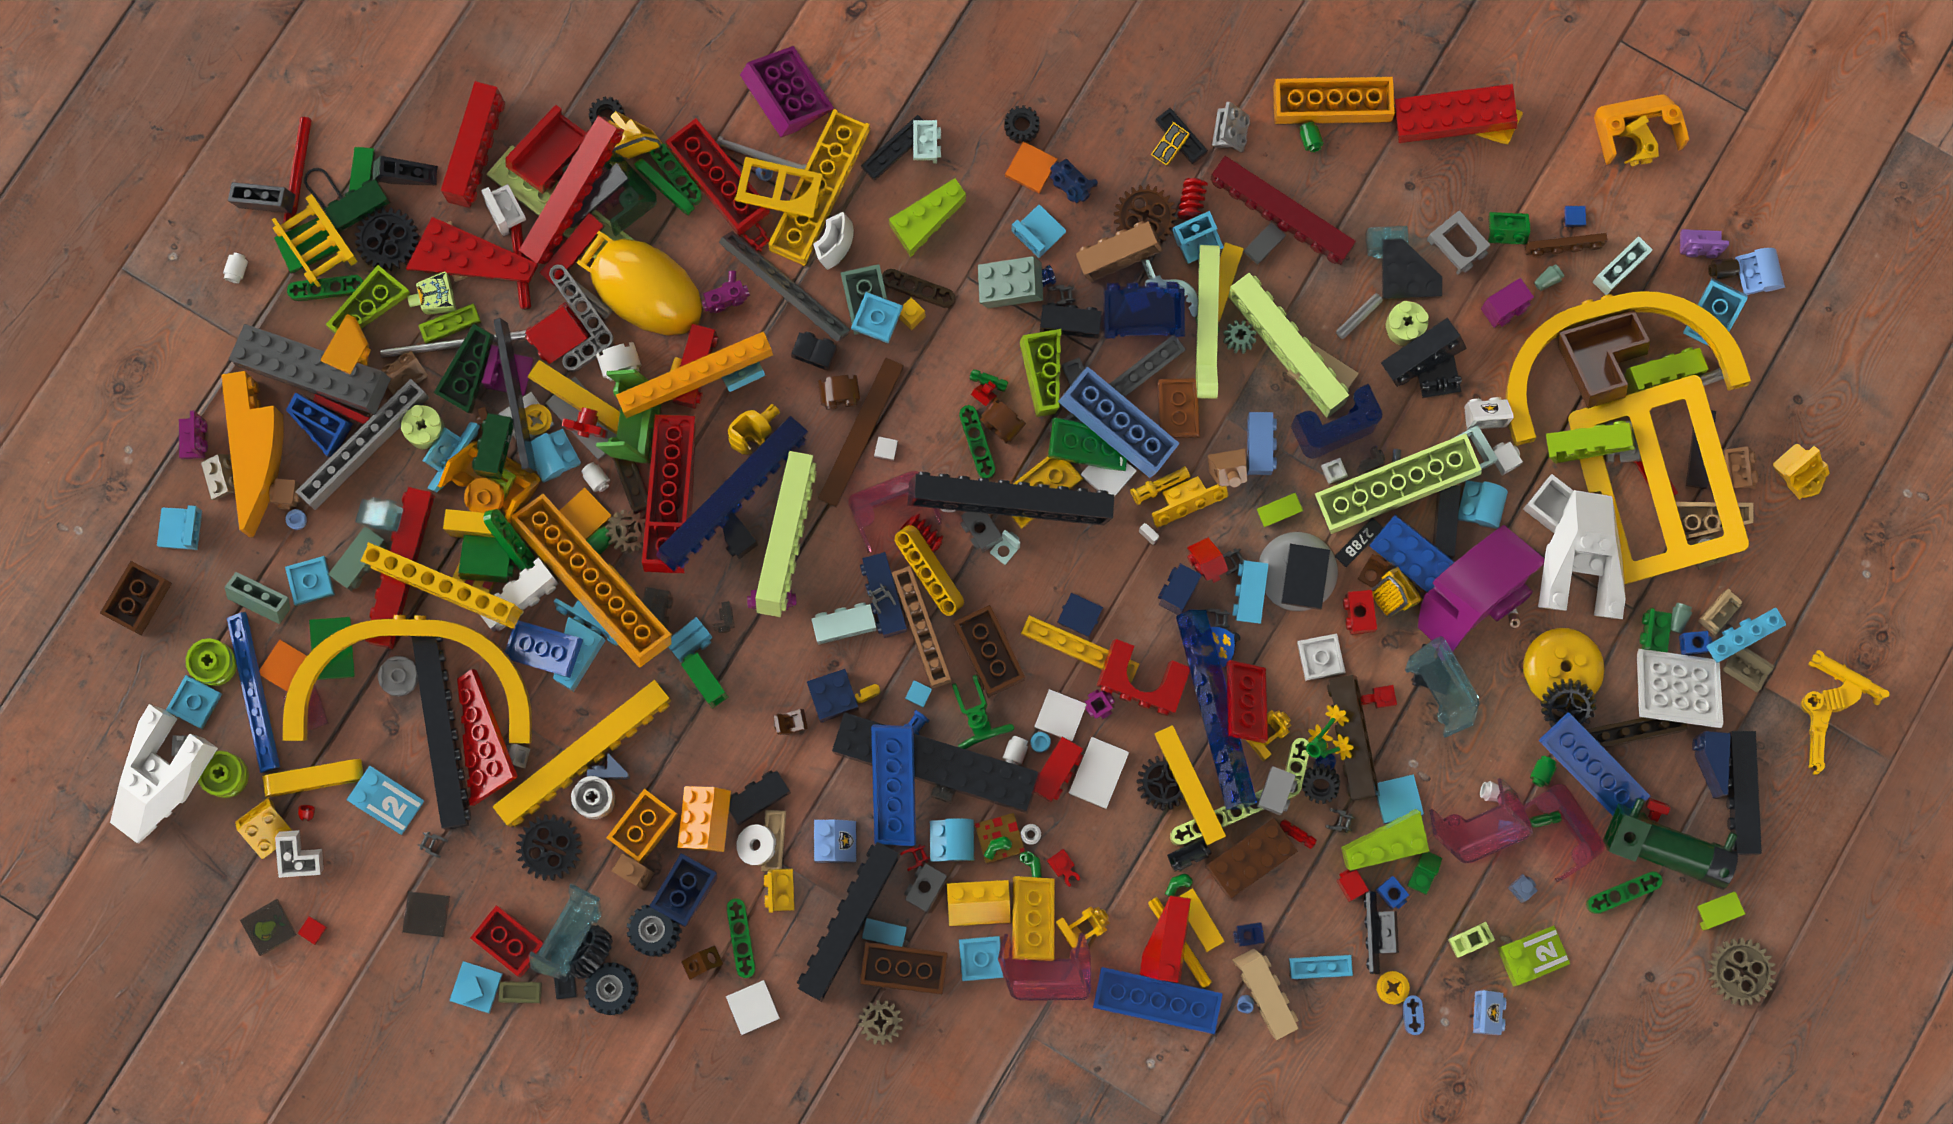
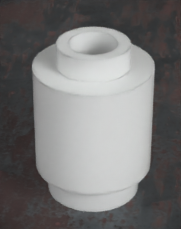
[223,253,248,284]
[581,462,610,492]
[1003,736,1028,765]

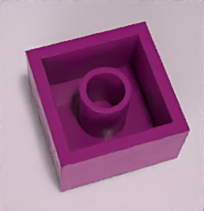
[1481,278,1534,328]

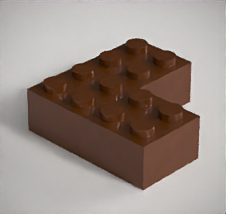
[1558,310,1650,409]

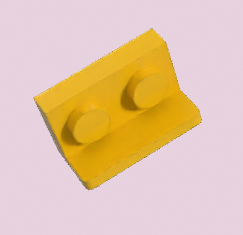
[764,868,795,913]

